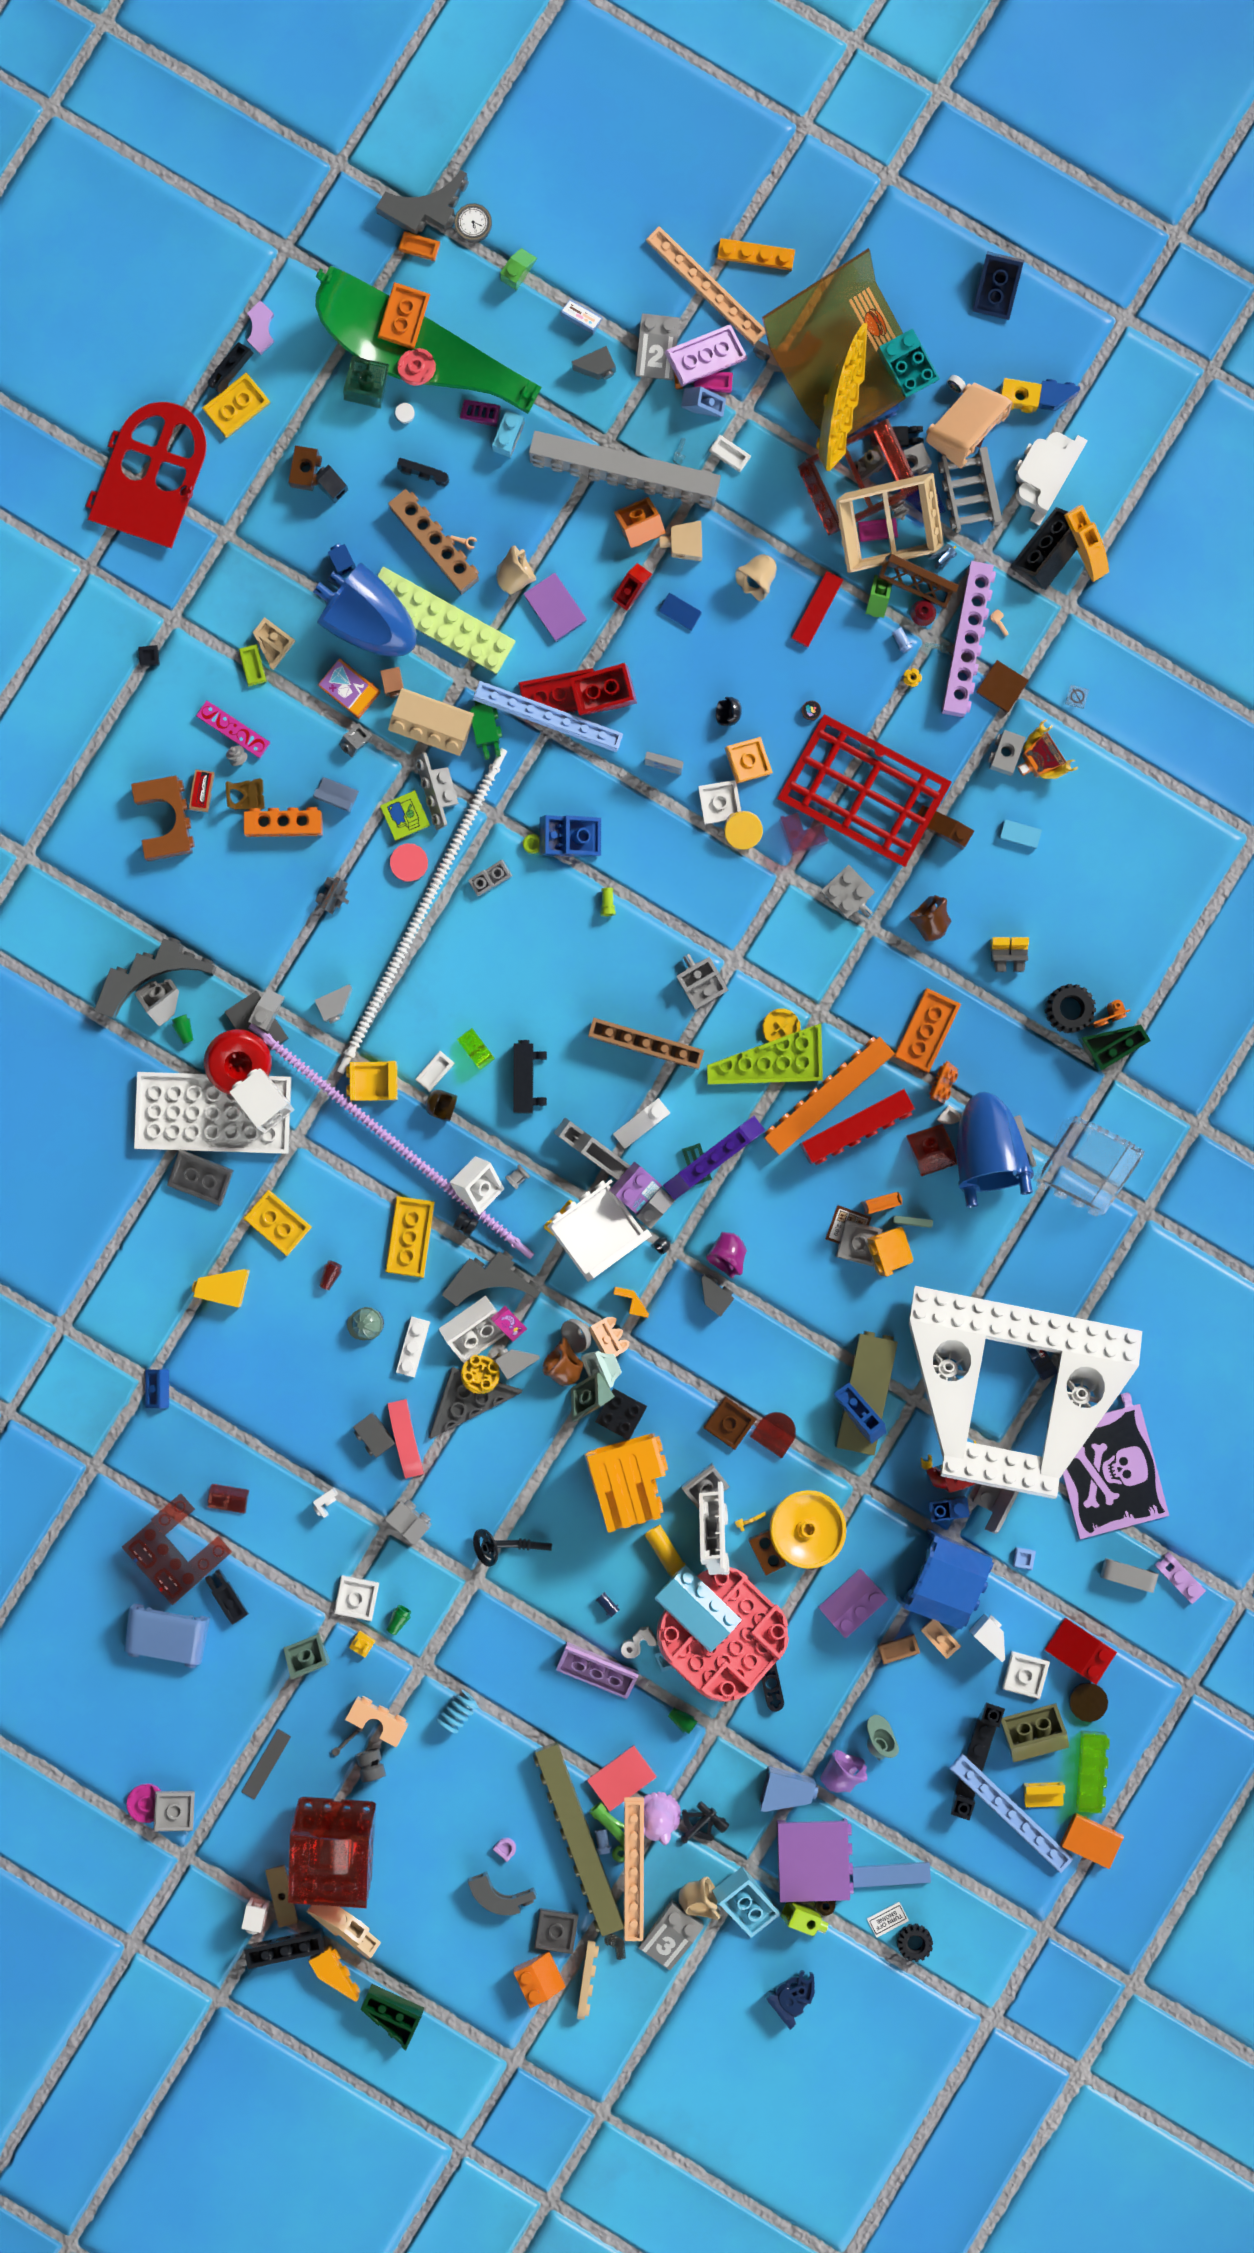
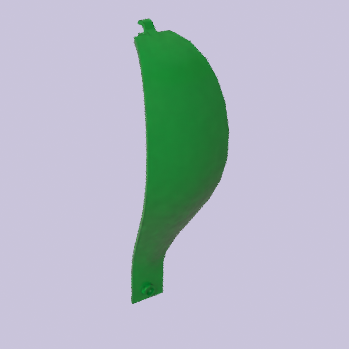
[315,266,542,414]

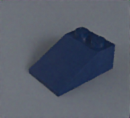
[973,251,1024,320]

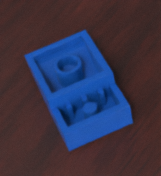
[539,815,601,856]

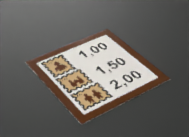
[826,1205,872,1244]

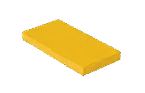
[386,1196,435,1278]

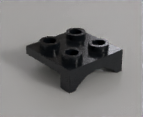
[595,1388,647,1440]

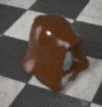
[909,895,952,942]

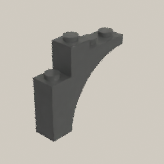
[376,170,469,235]
[442,1251,541,1306]

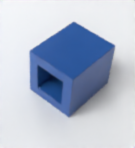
[328,544,356,576]

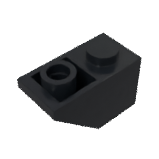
[315,464,348,503]

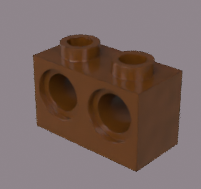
[748,1529,787,1575]

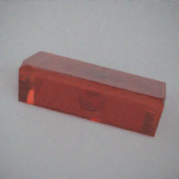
[208,1484,249,1513]

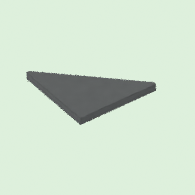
[429,1367,522,1439]

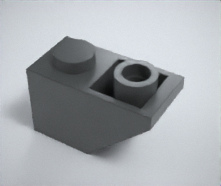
[701,1274,735,1317]

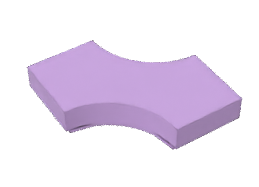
[247,300,274,355]

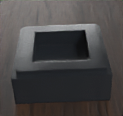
[138,645,160,667]

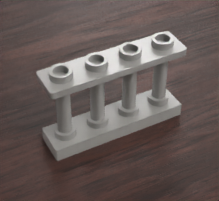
[938,447,1002,534]

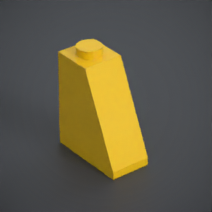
[192,1269,250,1308]

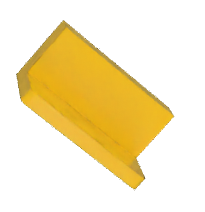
[1024,1782,1065,1807]

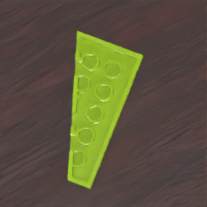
[707,1023,823,1084]

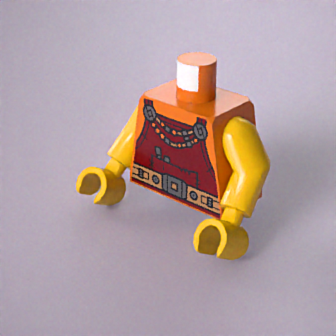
[1017,719,1078,779]

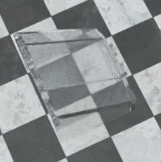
[1033,1116,1145,1217]

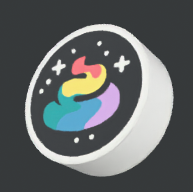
[947,375,966,393]

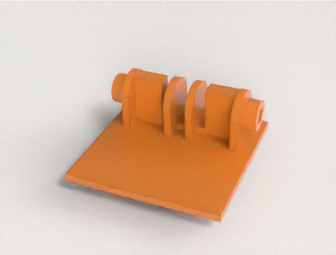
[1088,1000,1130,1028]
[929,1061,958,1104]

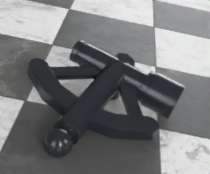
[681,1801,729,1843]

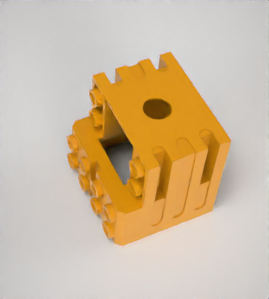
[585,1433,668,1533]

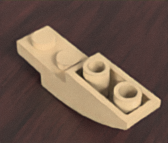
[307,1896,381,1959]

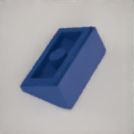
[659,593,702,631]
[145,1369,169,1408]

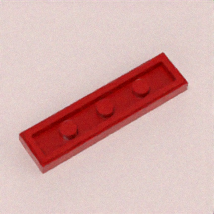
[791,571,844,648]

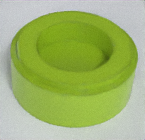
[523,834,540,854]

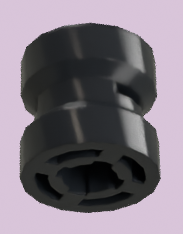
[453,1211,479,1237]

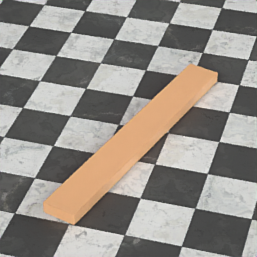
[646,226,767,346]
[624,1797,644,1941]

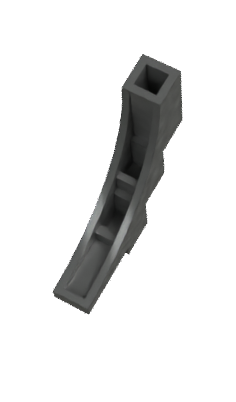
[94,937,217,1019]

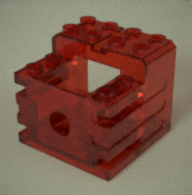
[288,1797,376,1908]

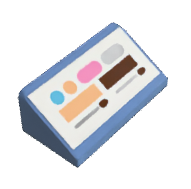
[560,299,603,335]

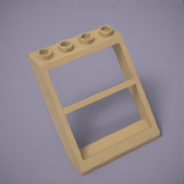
[836,473,944,573]

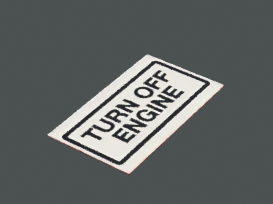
[867,1902,909,1938]

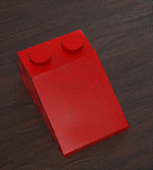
[570,663,637,715]
[1044,1618,1117,1685]

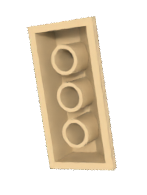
[388,688,474,756]

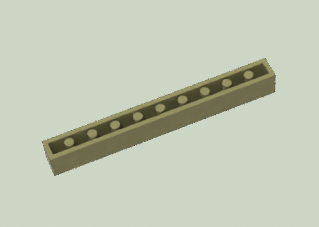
[533,1742,624,1937]

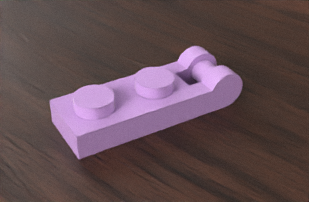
[1155,1552,1206,1604]

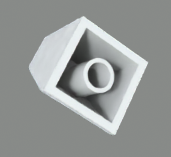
[230,1068,295,1133]

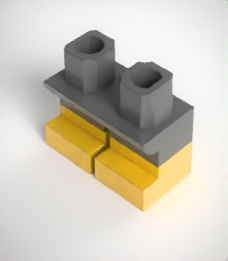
[990,937,1029,972]

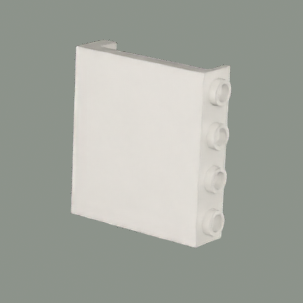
[548,1180,652,1282]

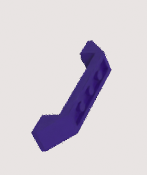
[663,1116,766,1200]

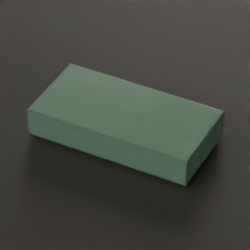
[893,1216,933,1228]

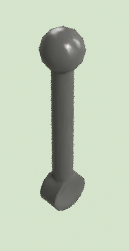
[332,1726,364,1756]

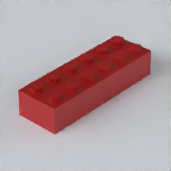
[800,1089,915,1165]

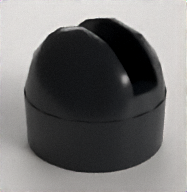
[654,1237,671,1254]

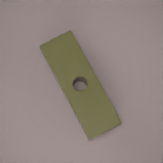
[265,1865,298,1927]

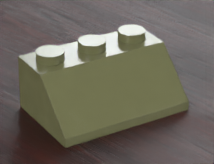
[1001,1703,1069,1762]

